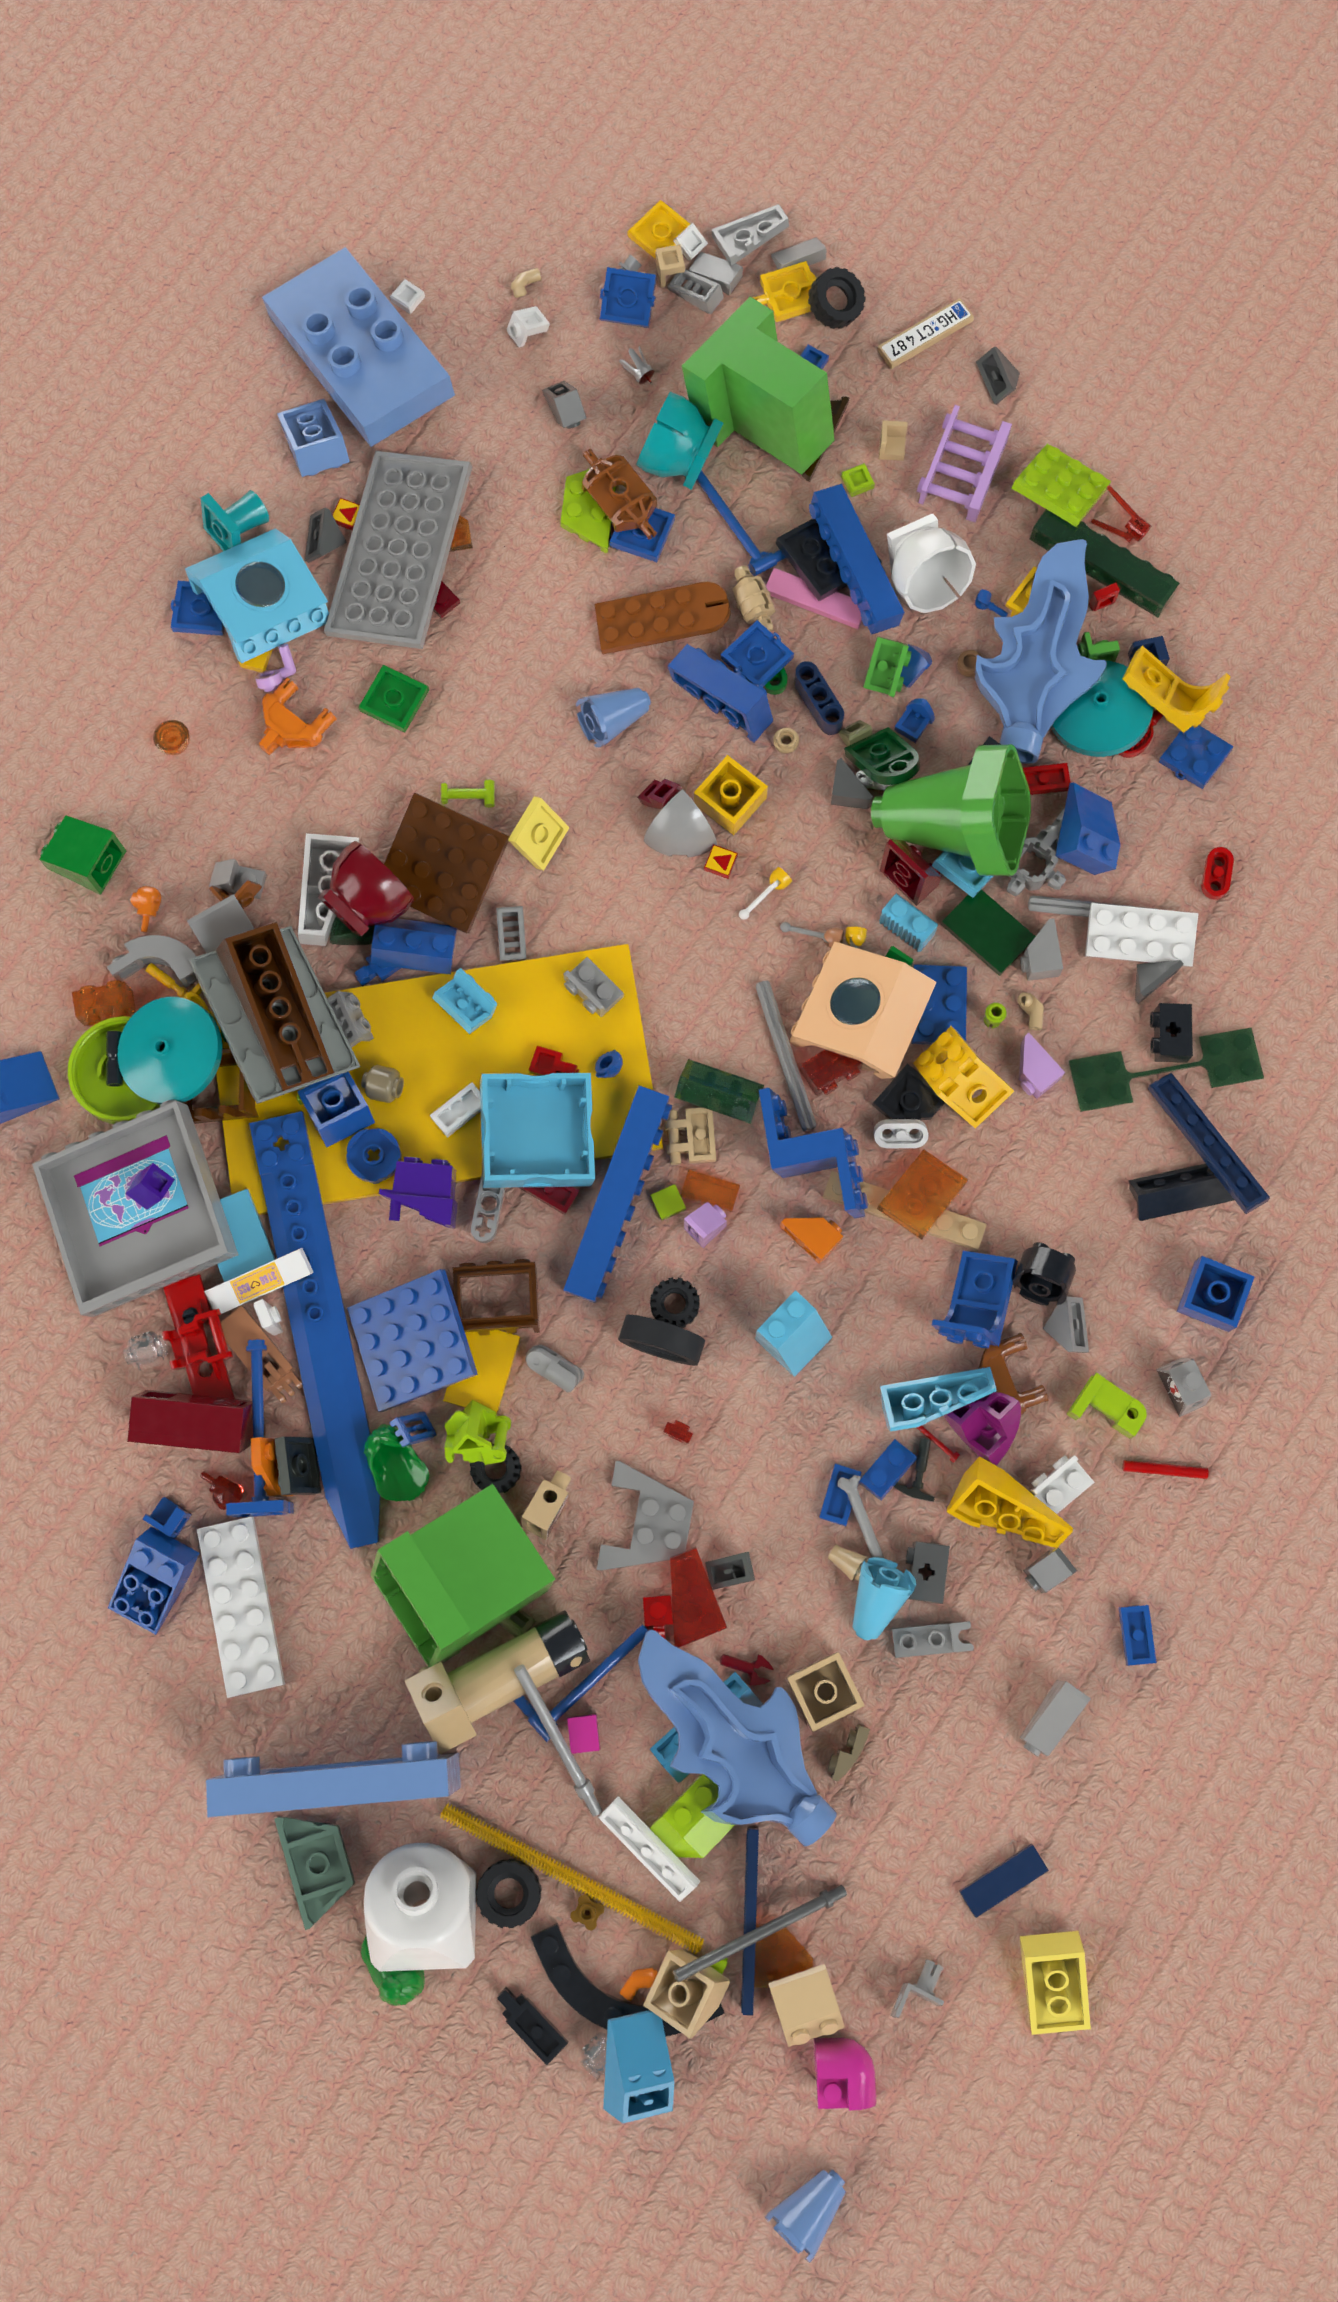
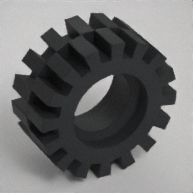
[650,1277,700,1328]
[470,1442,522,1494]

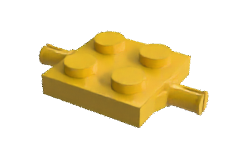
[753,261,818,322]

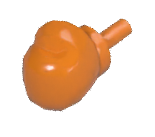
[130,886,162,933]

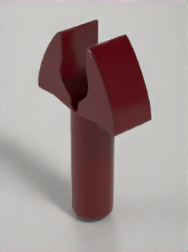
[720,1654,774,1686]

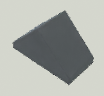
[831,758,873,810]

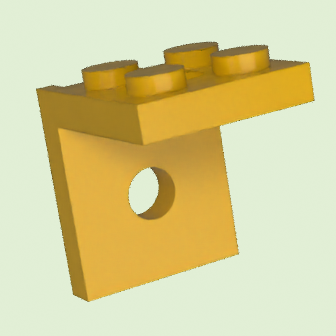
[913,1026,1014,1129]

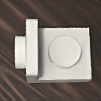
[507,306,550,347]

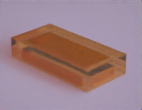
[681,1170,740,1212]

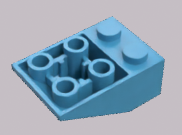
[603,2010,674,2124]

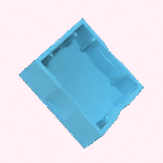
[480,1073,595,1188]

